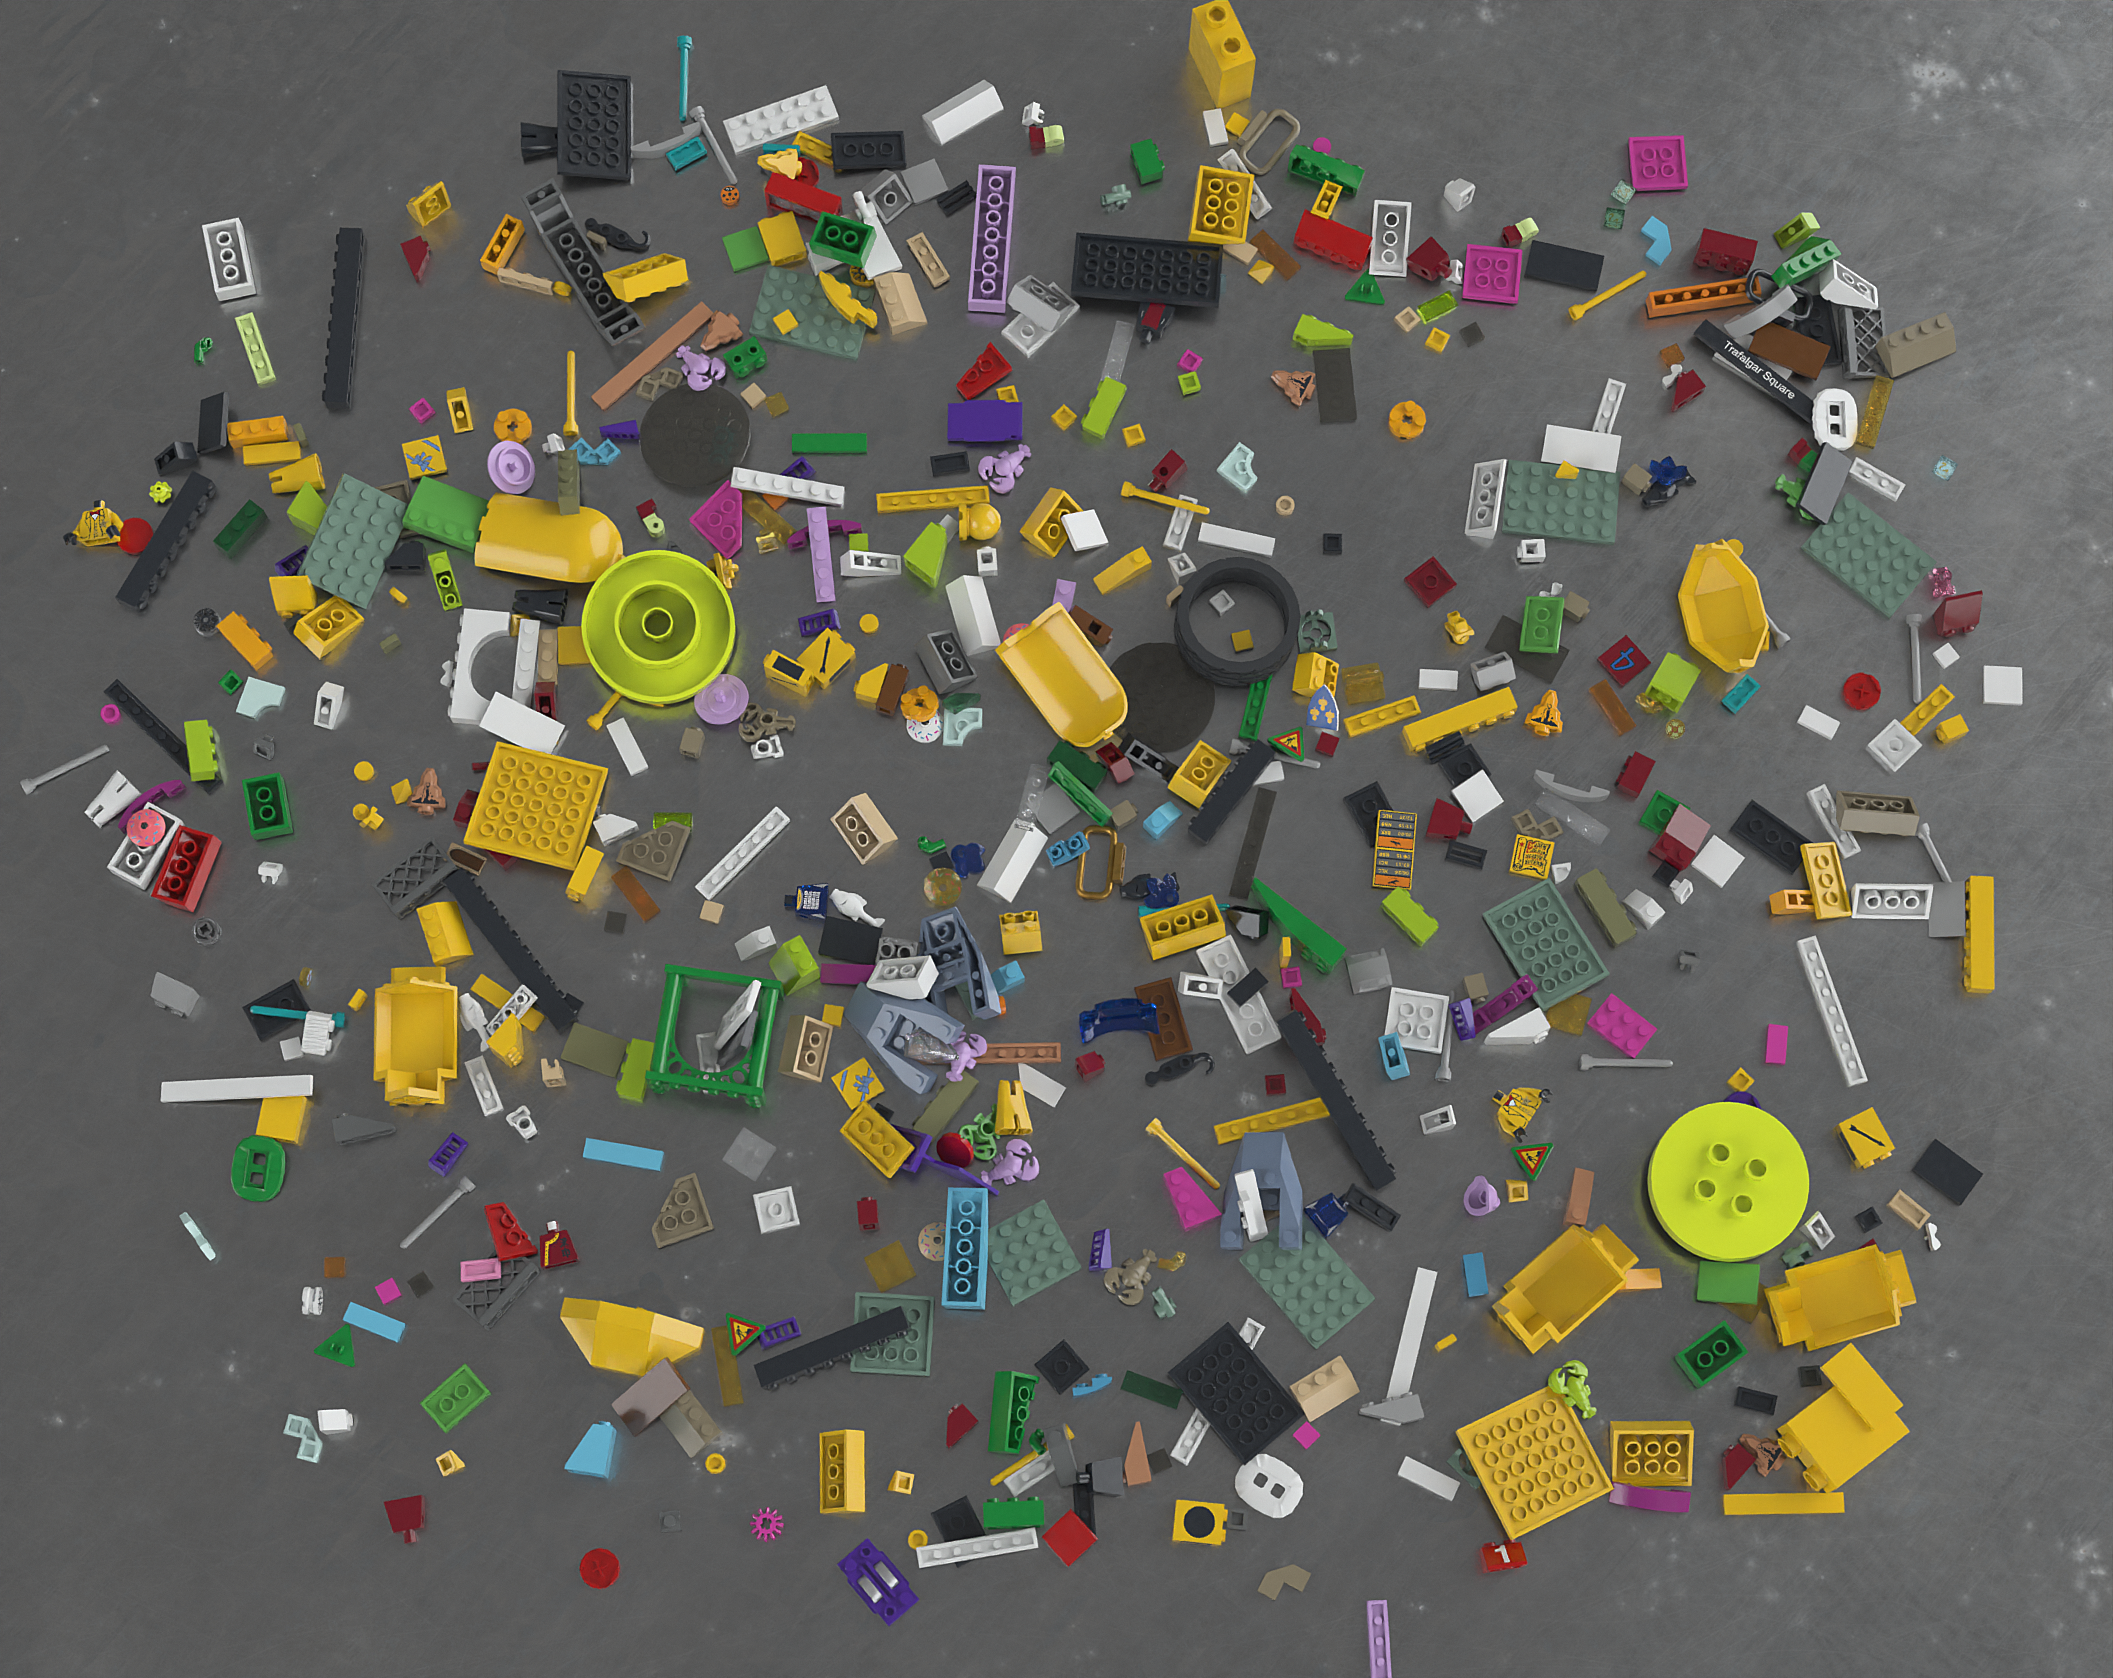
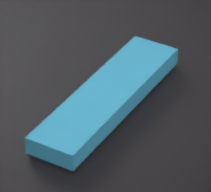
[583,1138,664,1171]

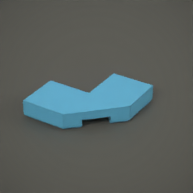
[1641,216,1672,266]
[569,437,621,465]

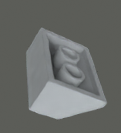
[1006,275,1075,333]

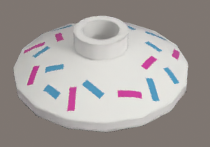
[906,710,944,743]

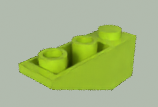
[1292,314,1354,347]
[427,549,462,611]

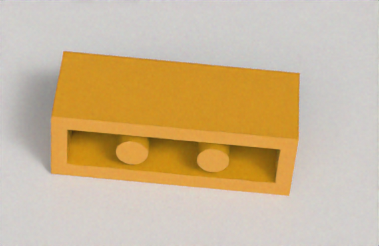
[480,214,525,275]
[227,416,289,448]
[216,611,274,671]

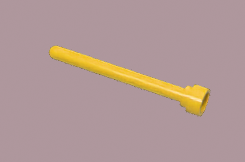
[1568,270,1646,321]
[563,350,578,436]
[1121,481,1210,515]
[586,691,622,730]
[1146,1118,1220,1189]
[990,1424,1075,1486]

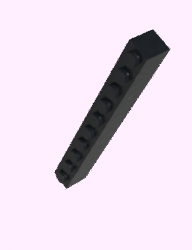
[322,227,365,409]
[443,868,579,1034]
[1275,1009,1397,1191]

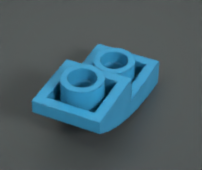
[1046,831,1090,866]
[1463,1252,1489,1297]
[1072,1374,1112,1398]

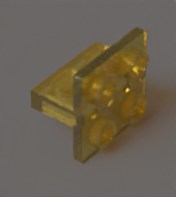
[1341,662,1385,705]

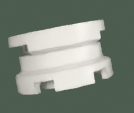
[302,1287,323,1315]

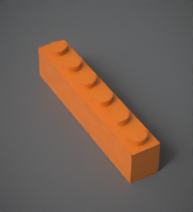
[1646,276,1762,318]

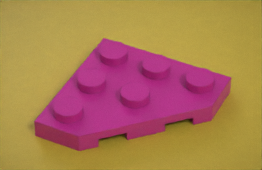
[689,480,742,559]

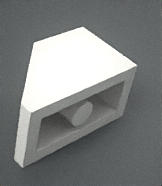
[1443,178,1475,212]
[314,682,344,730]
[593,814,639,847]
[1622,889,1665,930]
[735,926,778,962]
[1178,972,1223,999]
[318,1409,353,1435]

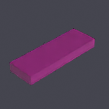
[820,963,877,985]

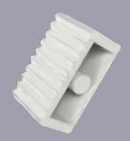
[301,1011,335,1056]

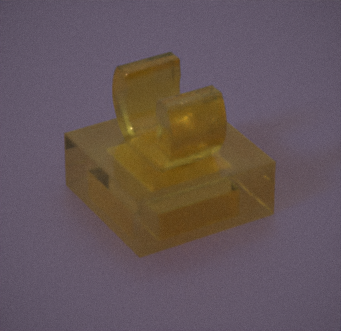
[756,528,778,554]

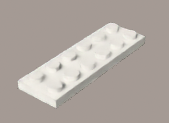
[723,85,839,155]
[1196,935,1282,1055]

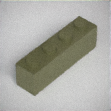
[558,449,580,515]
[1574,868,1637,948]
[912,1070,979,1145]

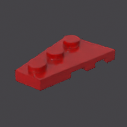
[956,342,1013,400]
[484,1202,538,1261]

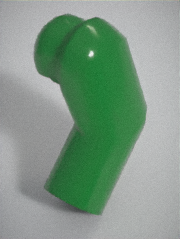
[194,337,213,363]
[917,836,946,854]
[1029,1428,1046,1455]

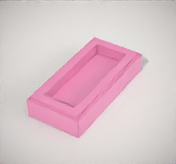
[460,1258,501,1283]

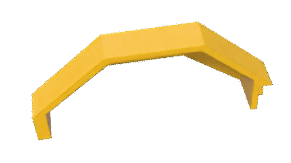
[1678,539,1769,673]
[560,1297,705,1378]

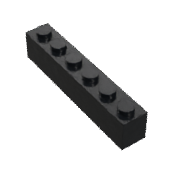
[1187,739,1276,845]

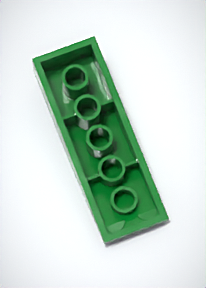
[1251,877,1347,975]

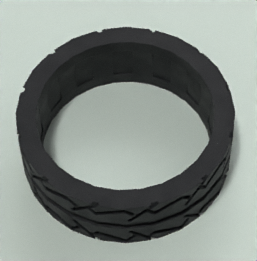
[1174,557,1301,686]

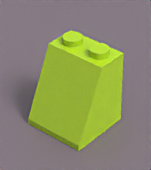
[287,481,327,535]
[903,522,948,588]
[1644,652,1701,713]
[768,935,820,996]

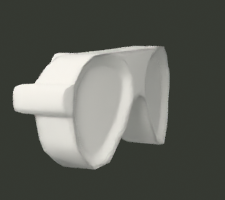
[1662,364,1682,388]
[1539,583,1563,597]
[440,660,453,687]
[1924,1223,1941,1251]

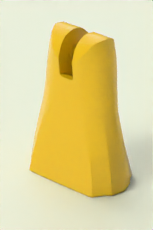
[268,453,325,493]
[995,1080,1033,1135]

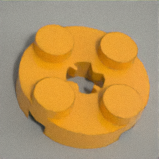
[1388,401,1426,439]
[494,409,532,445]
[900,685,939,722]

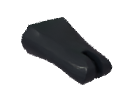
[521,122,557,158]
[512,589,568,625]

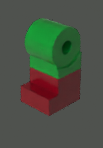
[1788,437,1817,473]

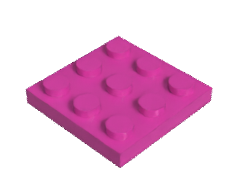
[1628,135,1688,191]
[1462,244,1522,304]

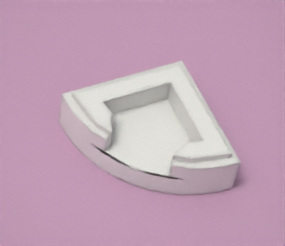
[1551,862,1571,885]

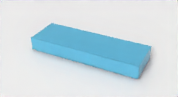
[343,1302,406,1343]

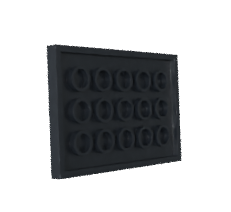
[557,70,631,180]
[1168,1322,1305,1466]

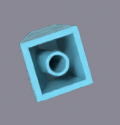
[564,1421,617,1478]

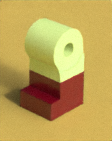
[1029,125,1064,150]
[1501,218,1539,248]
[636,498,665,538]

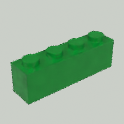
[1287,144,1365,197]
[1771,236,1842,288]
[988,1371,1040,1454]

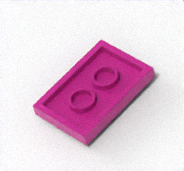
[1587,993,1657,1059]

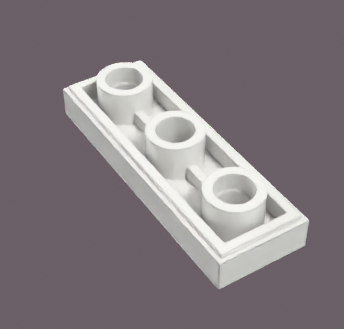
[486,985,537,1035]

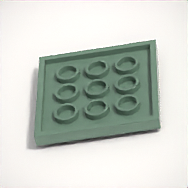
[987,1199,1082,1306]
[850,1292,935,1377]

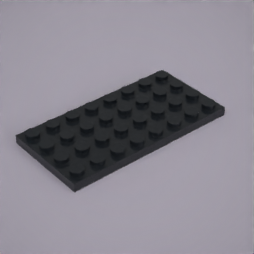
[1071,232,1223,308]

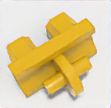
[706,553,739,590]
[1444,611,1474,645]
[352,804,384,830]

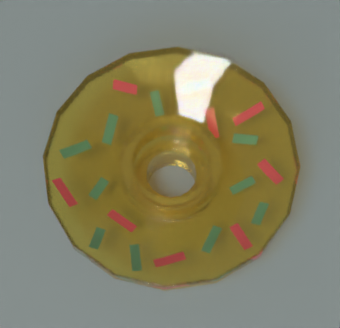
[924,868,962,906]

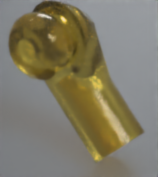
[1636,692,1663,714]
[1158,1251,1186,1271]

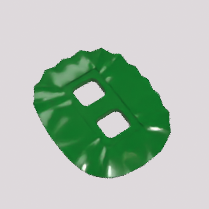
[231,1135,285,1202]

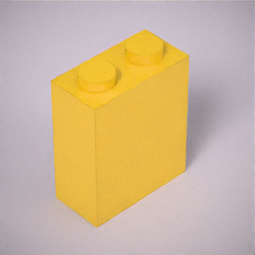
[757,211,807,267]
[565,845,604,902]
[255,1096,307,1144]

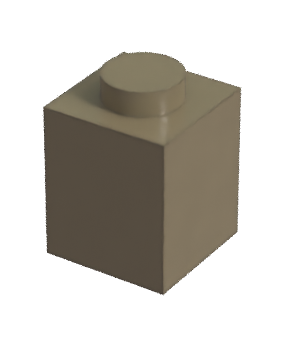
[1621,463,1652,496]
[1563,591,1590,623]
[679,727,705,758]
[1110,799,1138,831]
[1462,972,1489,1004]

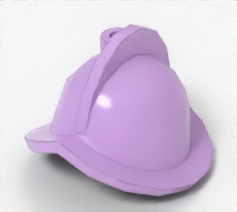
[1464,1175,1500,1216]

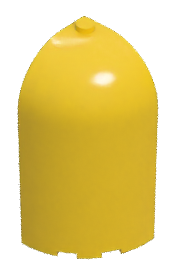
[475,492,625,583]
[995,602,1128,747]

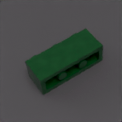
[213,499,268,559]
[1047,740,1108,794]

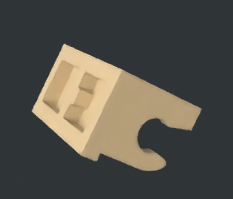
[541,1058,567,1087]

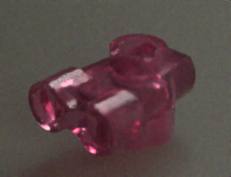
[1932,567,1956,598]

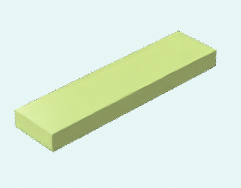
[235,312,276,386]

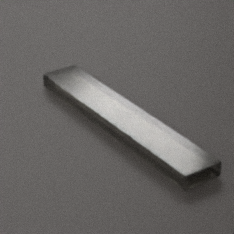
[1229,787,1277,900]

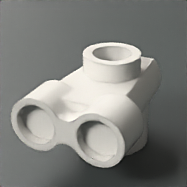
[852,191,877,224]
[751,735,783,759]
[506,1105,537,1139]

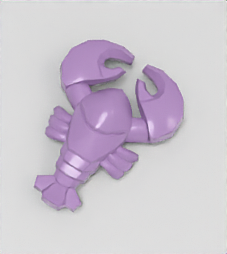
[676,345,726,391]
[978,444,1031,494]
[943,1031,987,1082]
[981,1139,1039,1186]

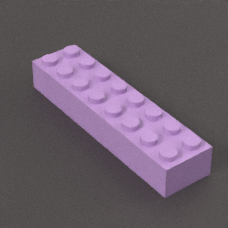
[968,165,1016,313]

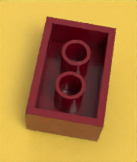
[1693,228,1758,275]

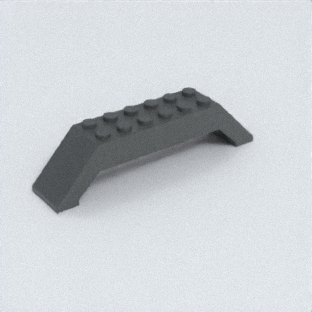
[520,178,646,346]

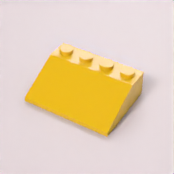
[1188,165,1254,244]
[1610,1421,1694,1486]

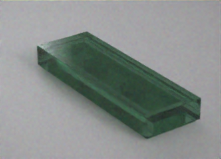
[1121,1370,1183,1410]

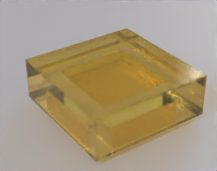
[764,392,789,417]

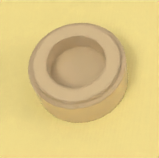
[1276,496,1295,516]

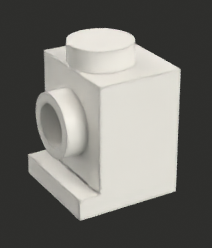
[1517,539,1546,563]
[977,547,998,577]

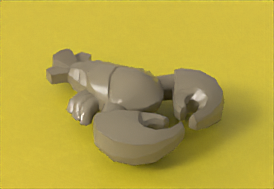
[738,702,796,742]
[1103,1249,1157,1305]

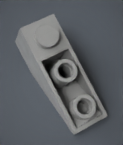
[1359,1392,1424,1424]

